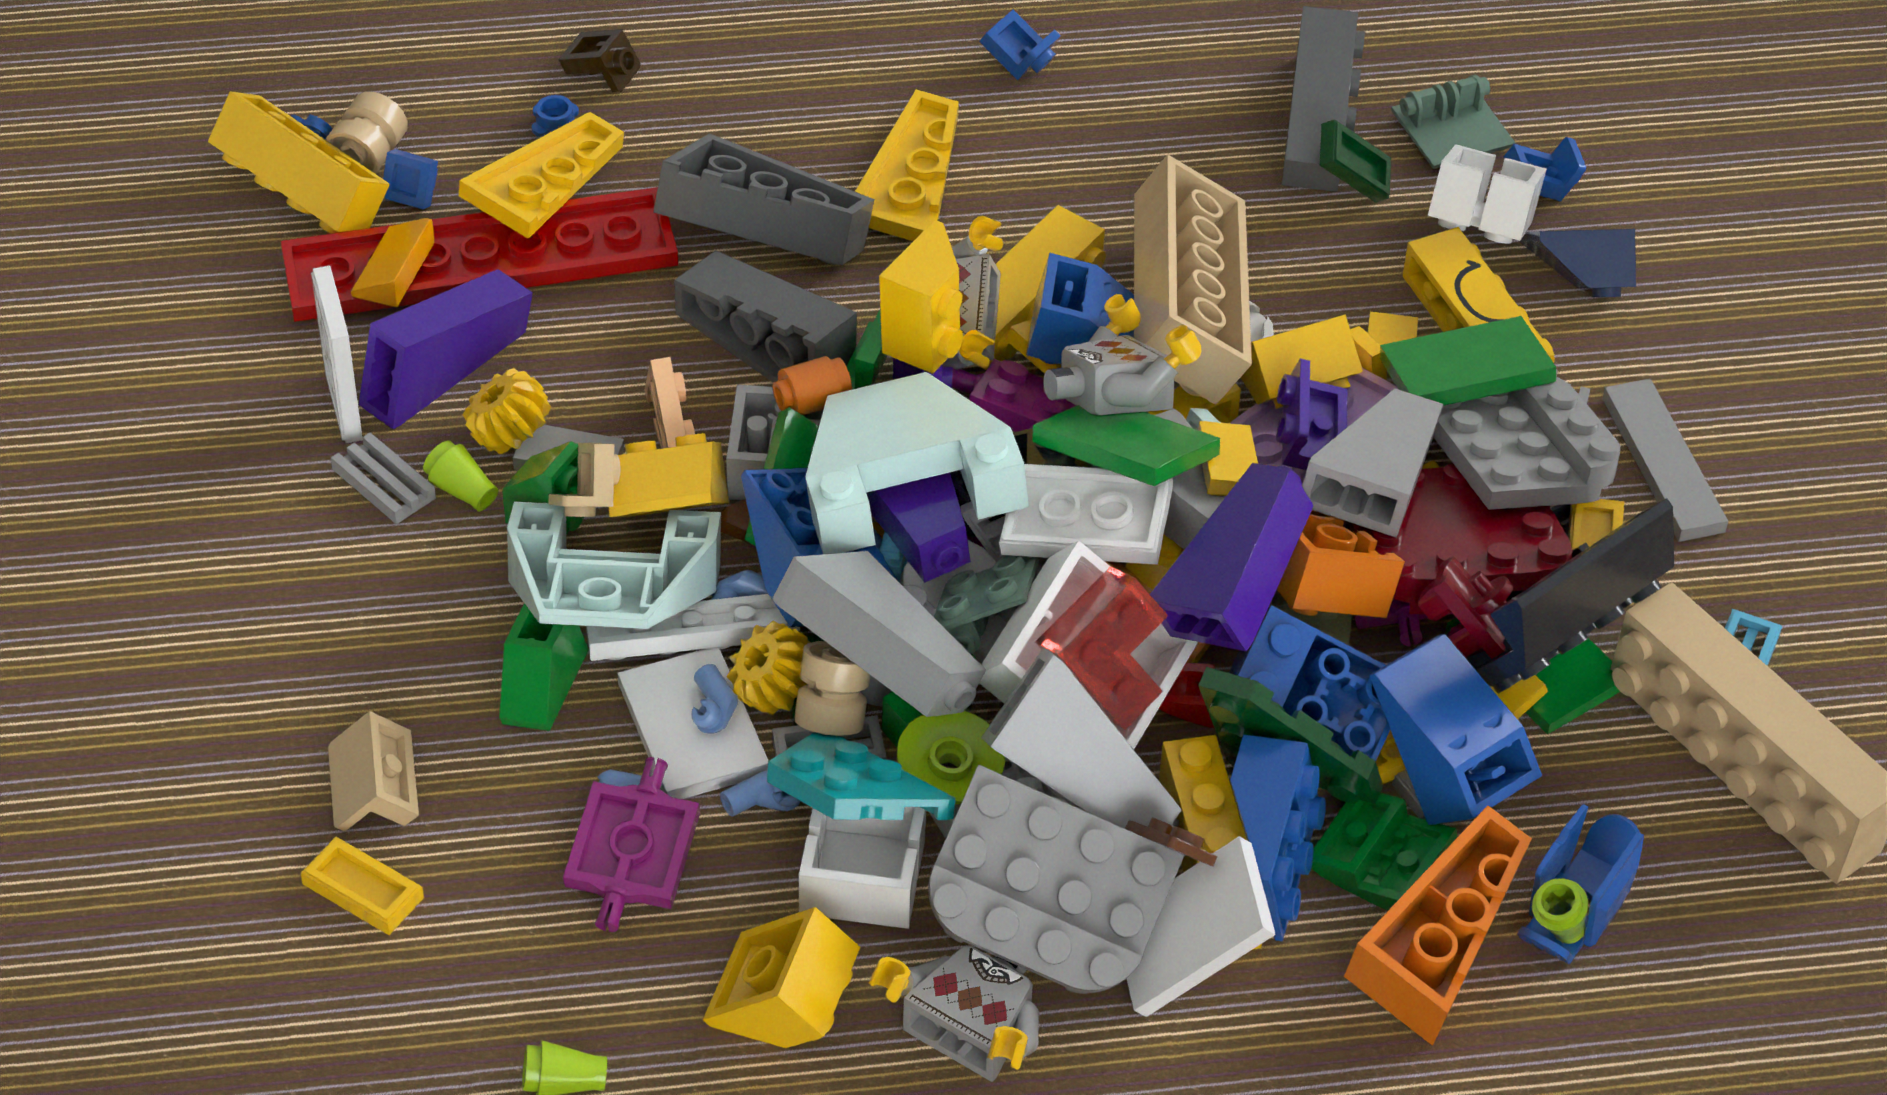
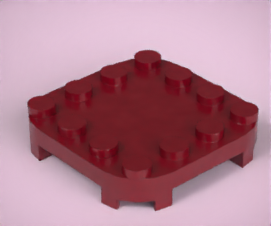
[1343,463,1572,615]

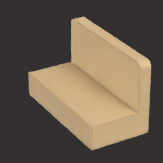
[328,711,419,831]

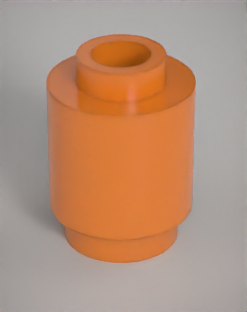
[773,356,852,416]

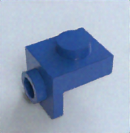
[979,9,1061,80]
[1503,137,1586,202]

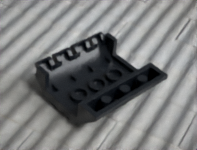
[1445,498,1674,694]

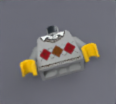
[943,216,1003,370]
[1044,294,1201,415]
[869,946,1039,1082]

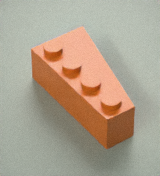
[1265,464,1405,618]
[1344,805,1532,1046]

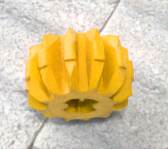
[463,368,551,454]
[727,621,811,715]

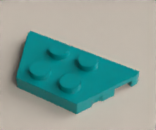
[767,732,956,820]

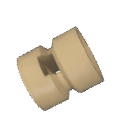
[325,92,408,174]
[794,641,870,736]

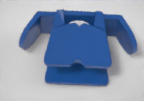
[1517,804,1644,965]

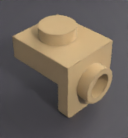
[549,443,621,517]

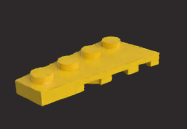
[855,89,959,241]
[458,112,624,239]

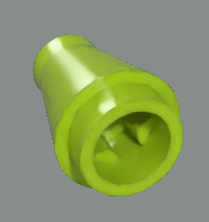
[423,440,498,512]
[1532,878,1588,944]
[522,1040,607,1095]

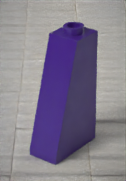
[358,269,533,429]
[1146,463,1314,651]
[866,472,971,583]

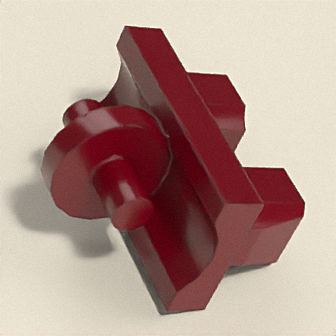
[1418,555,1513,659]

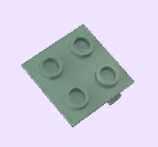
[1391,74,1516,169]
[934,555,1040,654]

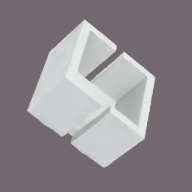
[1428,144,1547,244]
[799,807,926,929]

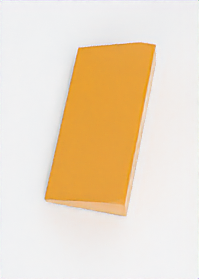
[351,218,435,307]

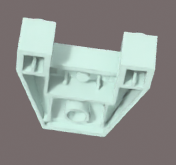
[805,372,1029,554]
[507,502,721,629]

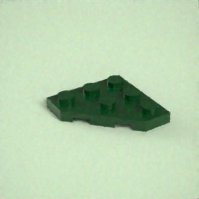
[1198,667,1383,804]

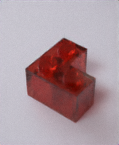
[1035,566,1168,730]

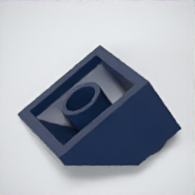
[1519,229,1636,297]

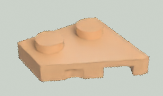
[644,357,695,449]

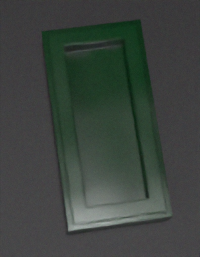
[1319,119,1391,203]

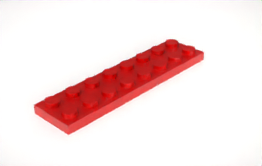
[281,187,678,322]

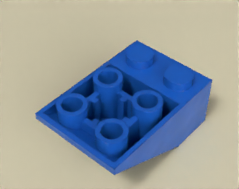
[1026,253,1134,364]
[741,468,898,627]
[1229,605,1390,761]
[1369,634,1542,825]
[1230,735,1326,941]

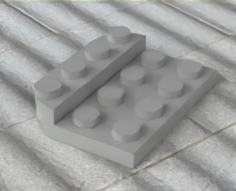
[1433,369,1621,510]
[928,765,1184,994]

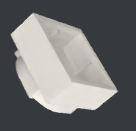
[980,541,1198,749]

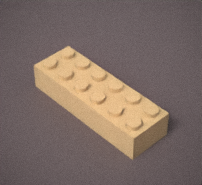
[1134,154,1252,405]
[1611,582,1887,884]

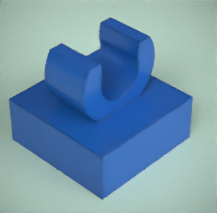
[383,149,438,209]

